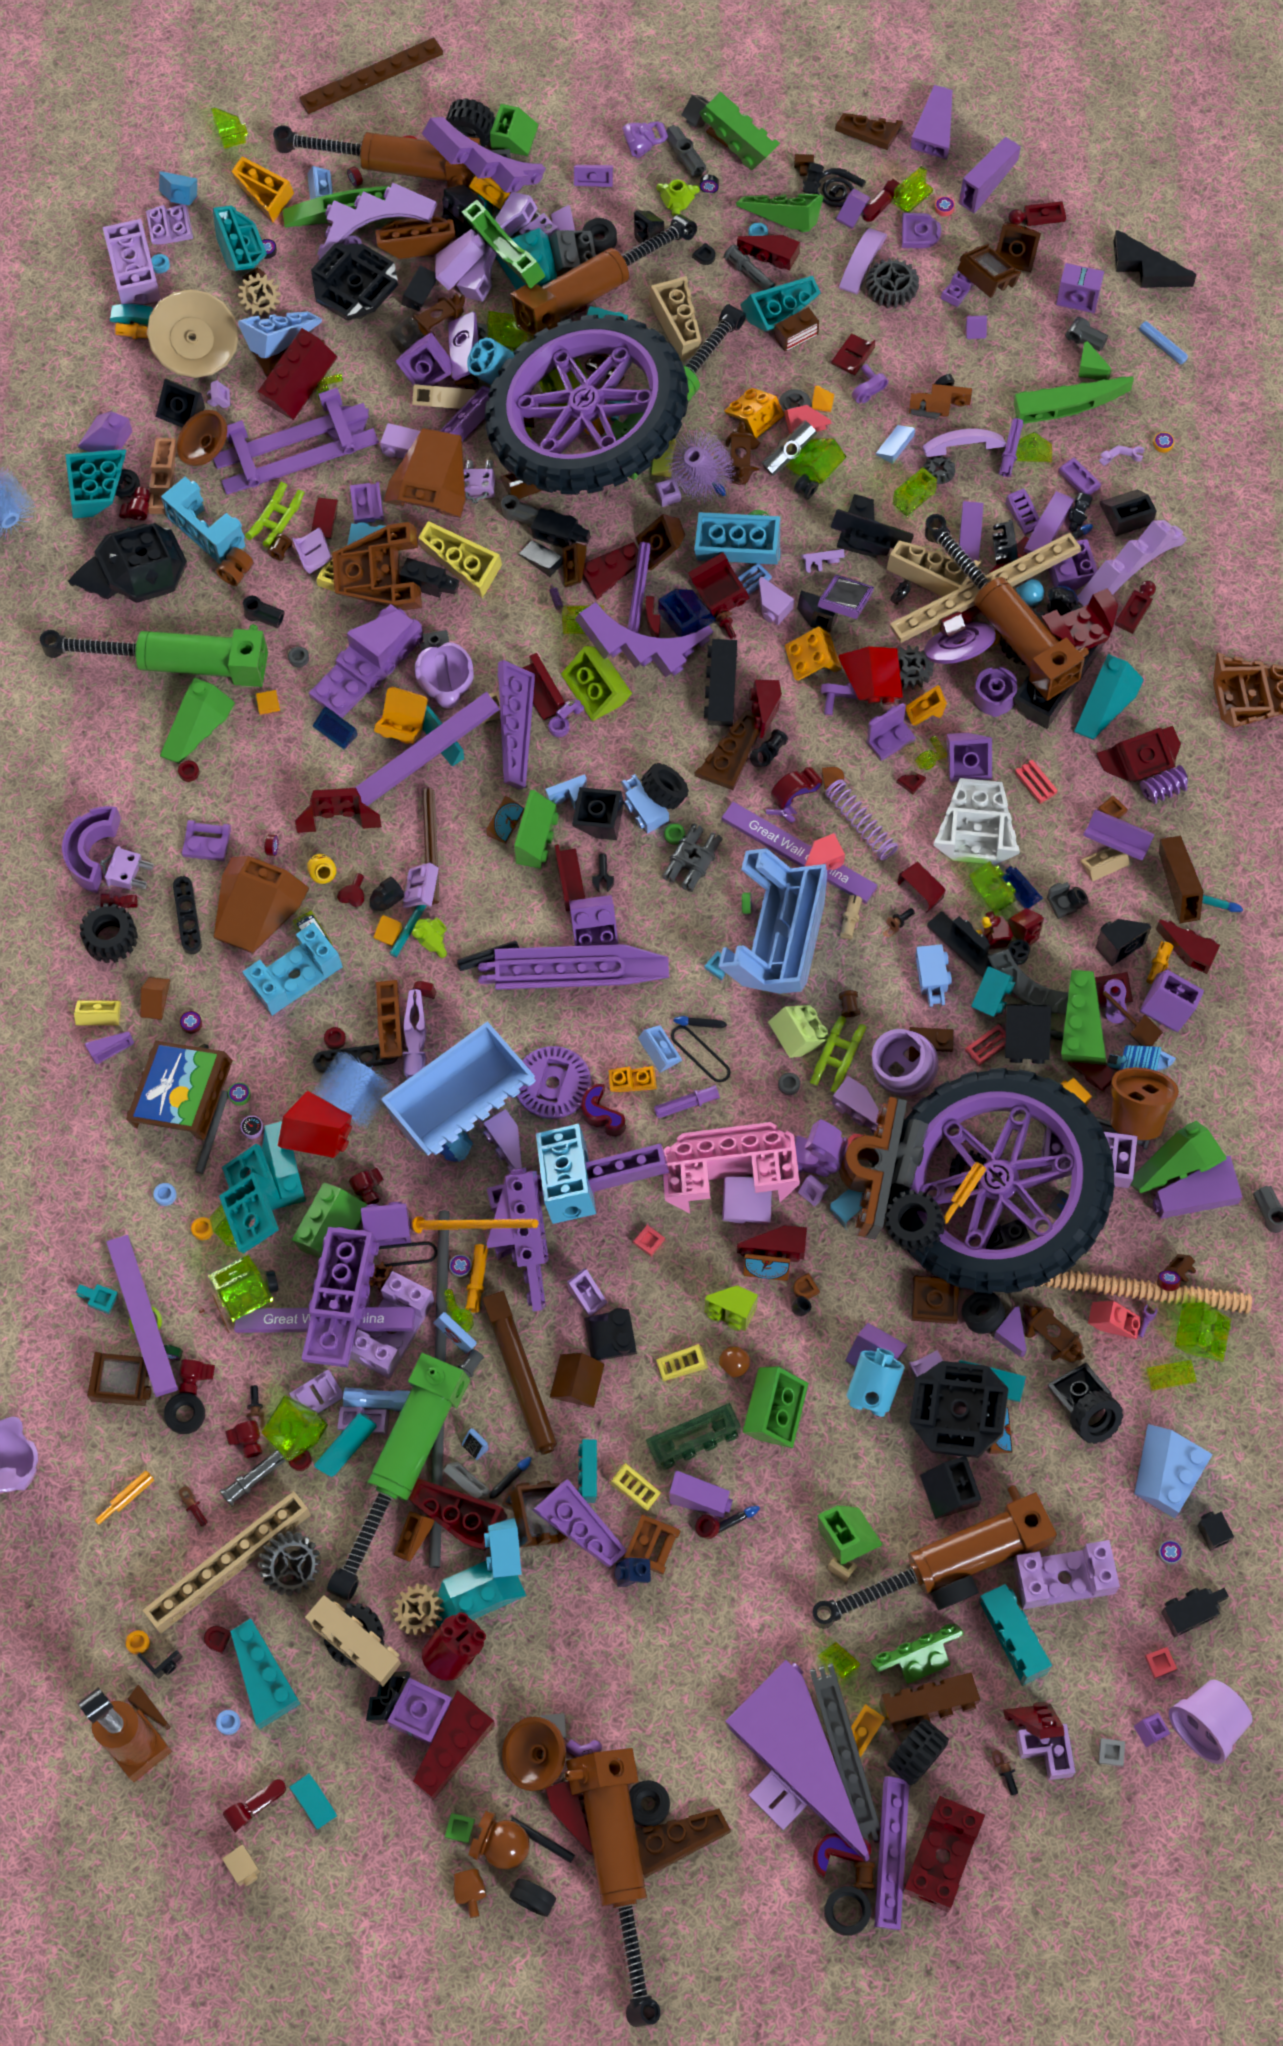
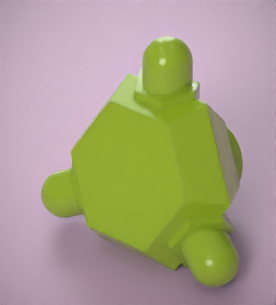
[656,179,700,217]
[412,917,447,958]

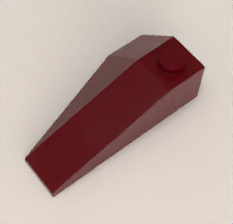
[409,1478,507,1551]

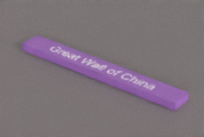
[722,802,877,904]
[234,1307,415,1333]

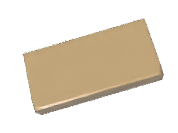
[1080,847,1130,881]

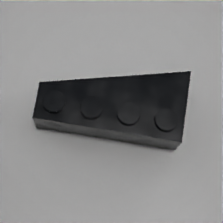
[704,639,737,726]

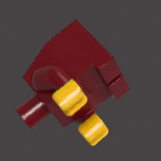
[976,911,1013,949]

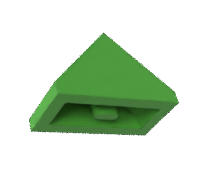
[1078,341,1112,380]

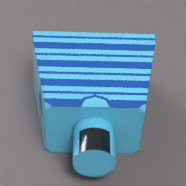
[1107,1045,1161,1071]

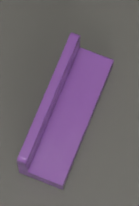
[1083,809,1155,860]

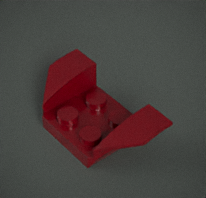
[1041,588,1118,650]
[1096,726,1181,782]
[295,788,382,833]

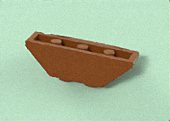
[375,216,455,259]

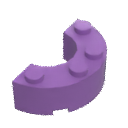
[62,806,121,893]
[795,1119,848,1177]

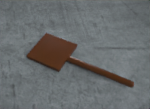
[1103,991,1163,1046]

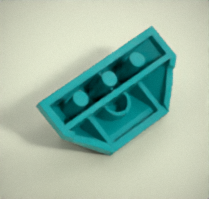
[213,205,267,271]
[435,1561,527,1629]

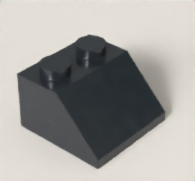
[572,787,624,840]
[1096,919,1152,967]

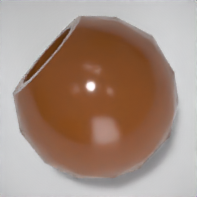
[719,1346,750,1378]

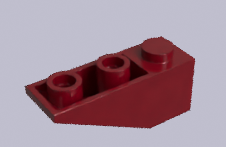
[737,235,800,271]
[749,679,782,738]
[1156,919,1220,974]
[737,1225,807,1262]
[546,1781,593,1855]

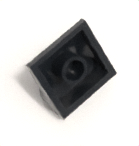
[584,1308,637,1361]
[1047,1362,1112,1419]

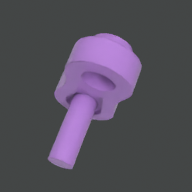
[852,364,889,403]
[821,683,858,715]
[1104,979,1127,1023]

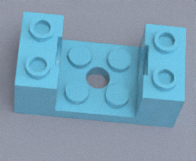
[161,477,245,564]
[242,922,343,1016]
[536,1124,596,1224]

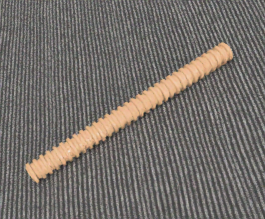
[1040,1270,1252,1314]

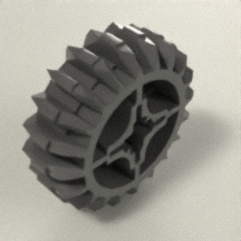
[866,257,919,308]
[257,1531,321,1596]

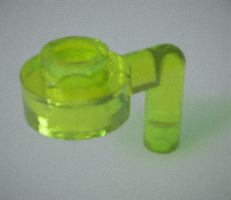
[316,373,343,400]
[915,735,947,770]
[444,1289,474,1332]

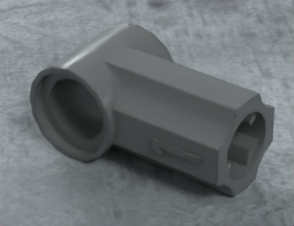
[1065,317,1109,351]
[501,495,540,526]
[1253,1186,1283,1233]

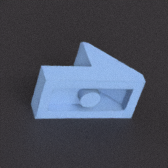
[545,774,587,810]

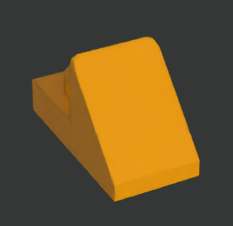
[905,685,947,726]

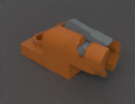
[909,384,972,419]

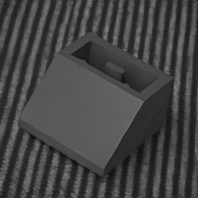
[549,230,596,277]

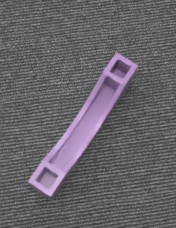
[457,192,538,302]

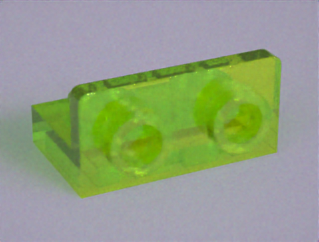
[894,166,933,213]

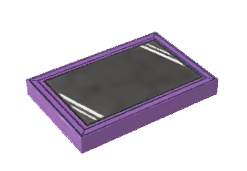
[818,575,874,619]

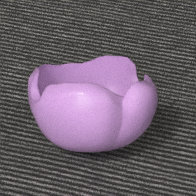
[415,642,474,709]

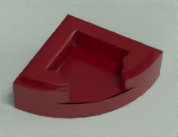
[897,774,926,794]

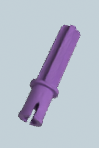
[998,418,1023,477]
[654,1085,720,1118]

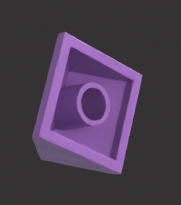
[845,1323,907,1367]

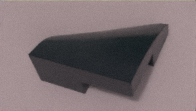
[68,556,118,600]
[366,1671,411,1725]

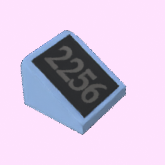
[462,1428,489,1460]

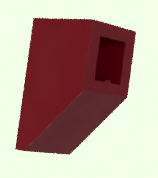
[1008,908,1044,945]

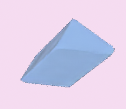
[307,166,333,200]
[876,425,915,464]
[638,1025,682,1072]

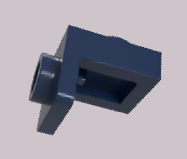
[615,1558,651,1587]

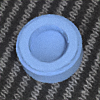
[153,1183,177,1206]
[216,1710,241,1735]

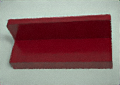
[522,653,565,720]
[554,844,585,912]

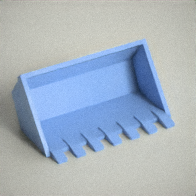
[381,1021,536,1156]

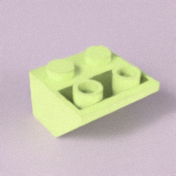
[768,1005,829,1058]

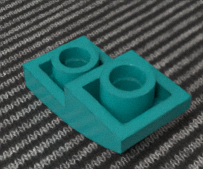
[109,304,153,325]
[289,1773,337,1830]

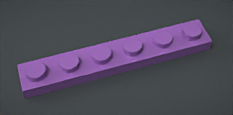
[874,1776,909,1930]

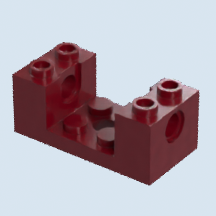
[903,1796,985,1912]

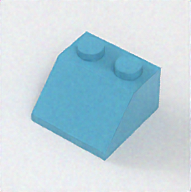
[484,1518,522,1578]

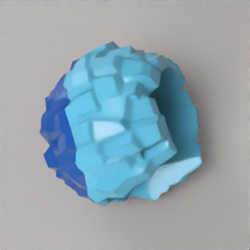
[440,1130,473,1162]

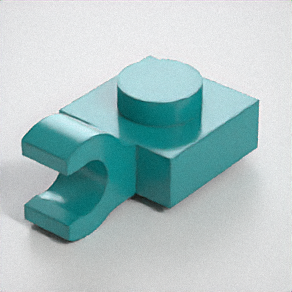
[76,1284,119,1314]

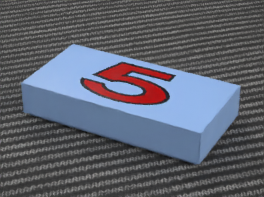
[433,1312,477,1354]

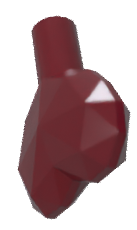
[337,873,364,908]

